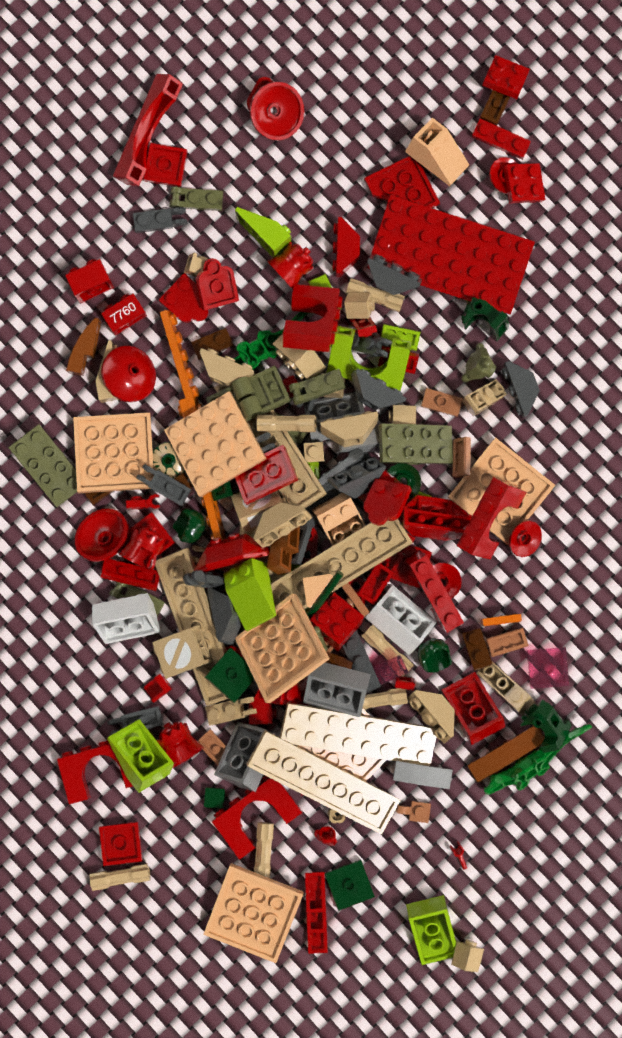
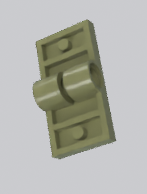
[206,365,291,422]
[379,423,453,465]
[8,424,77,507]

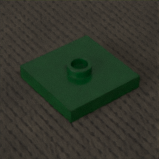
[204,648,254,703]
[325,859,375,911]

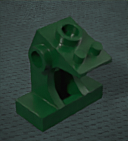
[461,298,509,342]
[520,699,572,753]

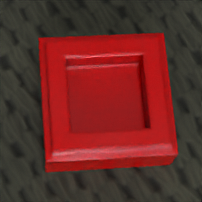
[395,675,415,690]

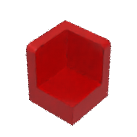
[144,673,173,703]

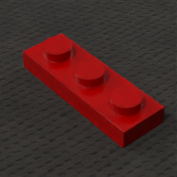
[472,118,531,160]
[100,559,159,591]

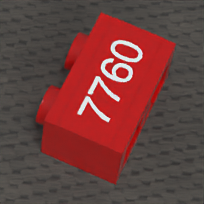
[101,293,147,336]

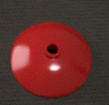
[250,82,304,140]
[101,346,156,402]
[75,509,129,562]

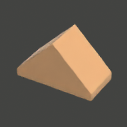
[303,574,333,608]

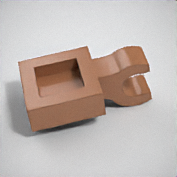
[396,800,431,823]

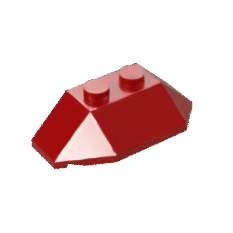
[402,495,472,541]
[194,533,270,572]

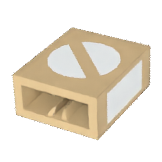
[231,490,287,533]
[152,625,213,679]

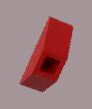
[333,217,360,277]

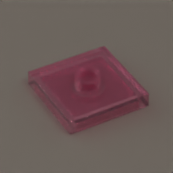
[527,647,569,689]

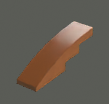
[468,726,545,782]

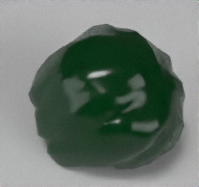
[173,508,205,543]
[418,638,452,673]

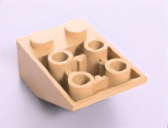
[405,118,469,186]
[312,493,366,546]

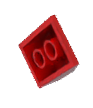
[442,672,505,745]

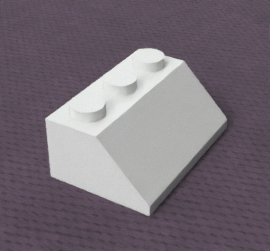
[365,585,437,655]
[92,593,160,644]

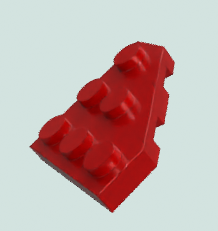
[364,156,440,208]

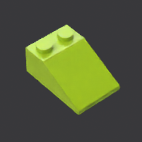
[235,207,292,258]
[223,558,276,631]
[107,719,174,793]
[406,895,457,965]

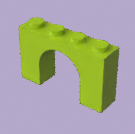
[327,326,412,391]

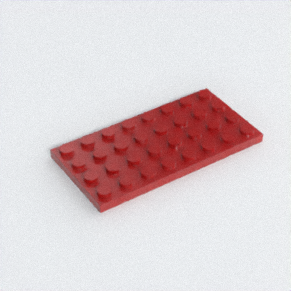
[367,195,535,315]

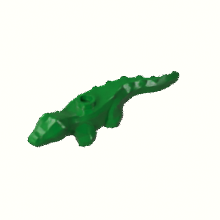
[233,312,309,370]
[484,724,592,795]

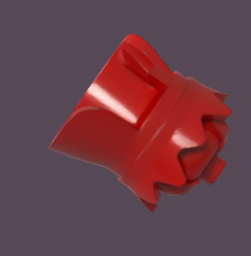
[267,242,314,290]
[119,526,166,570]
[156,722,204,768]

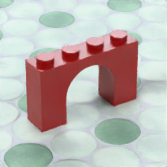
[283,284,343,352]
[456,477,527,560]
[403,550,464,633]
[57,740,133,805]
[212,776,303,860]

